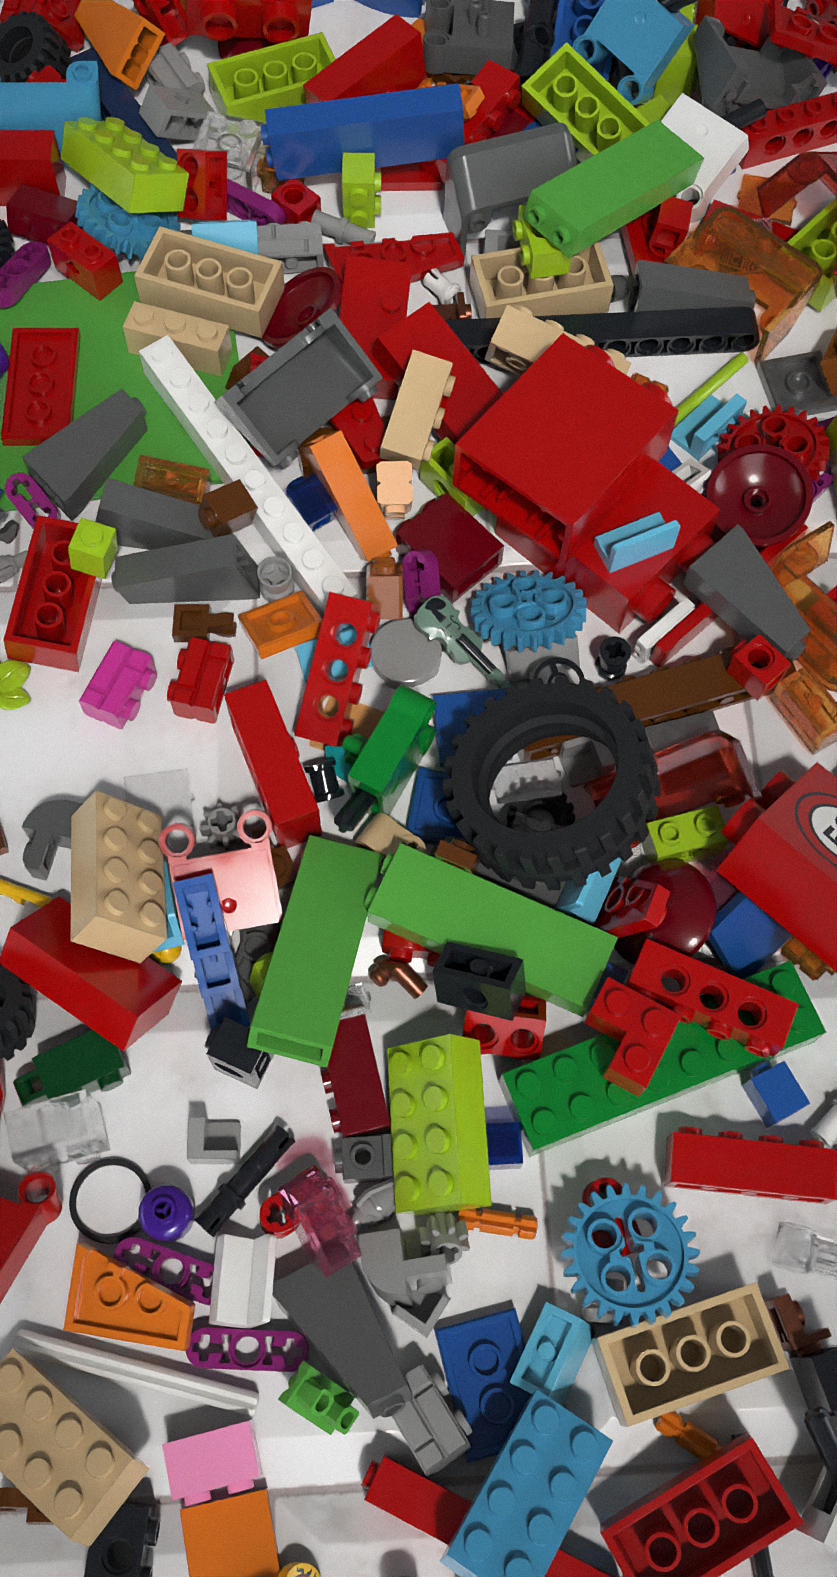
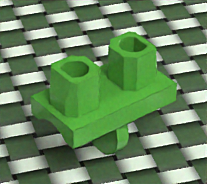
[278,1360,359,1435]

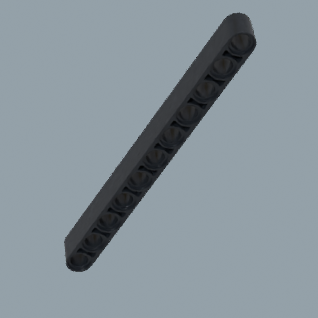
[445,307,760,364]

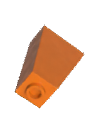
[74,0,165,91]
[299,430,398,562]

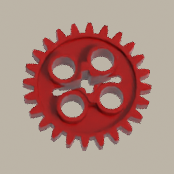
[717,405,829,481]

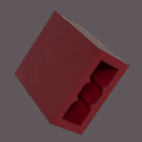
[396,492,504,604]

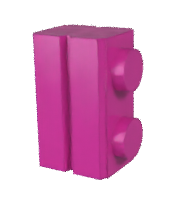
[79,641,157,730]

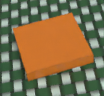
[238,591,323,660]
[180,1488,281,1577]

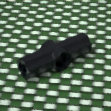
[515,0,556,89]

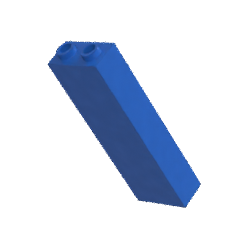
[261,83,465,181]

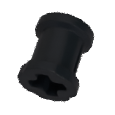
[595,636,632,681]
[304,758,345,803]

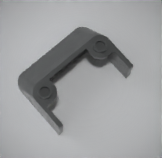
[444,123,578,257]

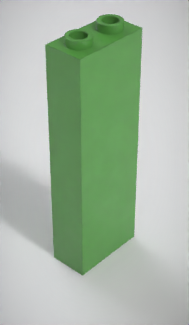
[522,120,704,258]
[247,835,383,1068]
[364,843,618,1017]

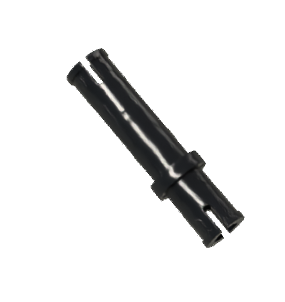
[194,1124,296,1238]

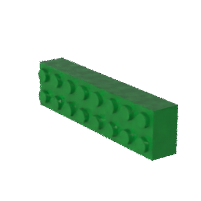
[499,960,827,1157]

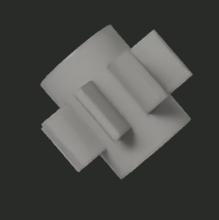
[199,803,248,851]
[418,1212,470,1265]

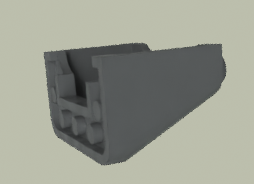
[694,16,828,117]
[214,308,383,468]

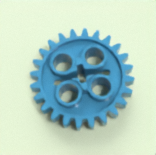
[75,184,181,260]
[471,570,586,653]
[560,1183,700,1328]

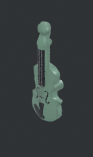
[414,595,515,696]

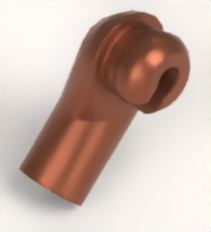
[369,959,428,999]

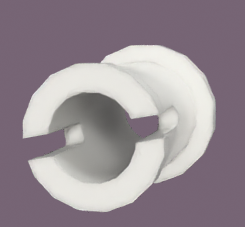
[423,268,461,304]
[810,1099,837,1149]

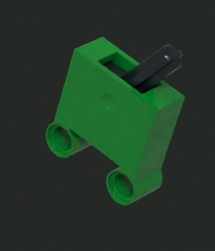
[334,684,437,833]

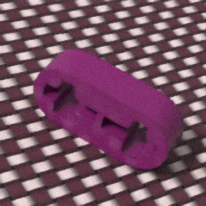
[5,473,60,529]
[402,548,441,616]

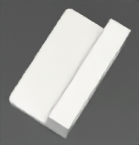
[209,1234,277,1329]

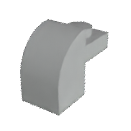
[358,1228,453,1308]

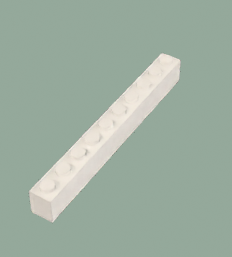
[139,335,358,619]

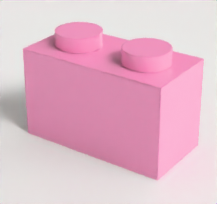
[162,1420,263,1506]

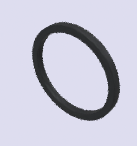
[69,1159,151,1244]

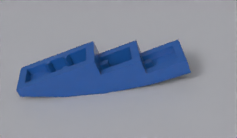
[173,873,251,1029]

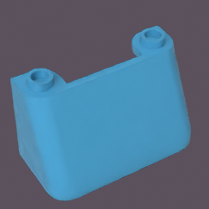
[0,61,102,166]

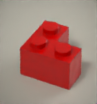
[584,977,682,1097]

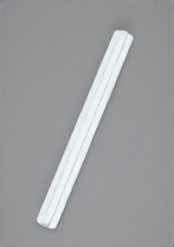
[12,1329,259,1416]

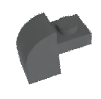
[22,800,83,881]

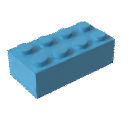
[439,1390,613,1577]

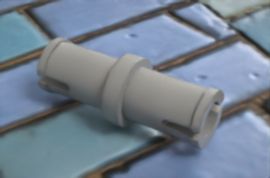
[311,209,376,244]

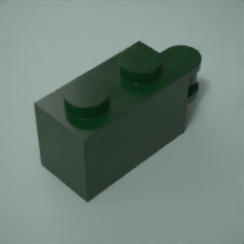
[13,1030,131,1109]

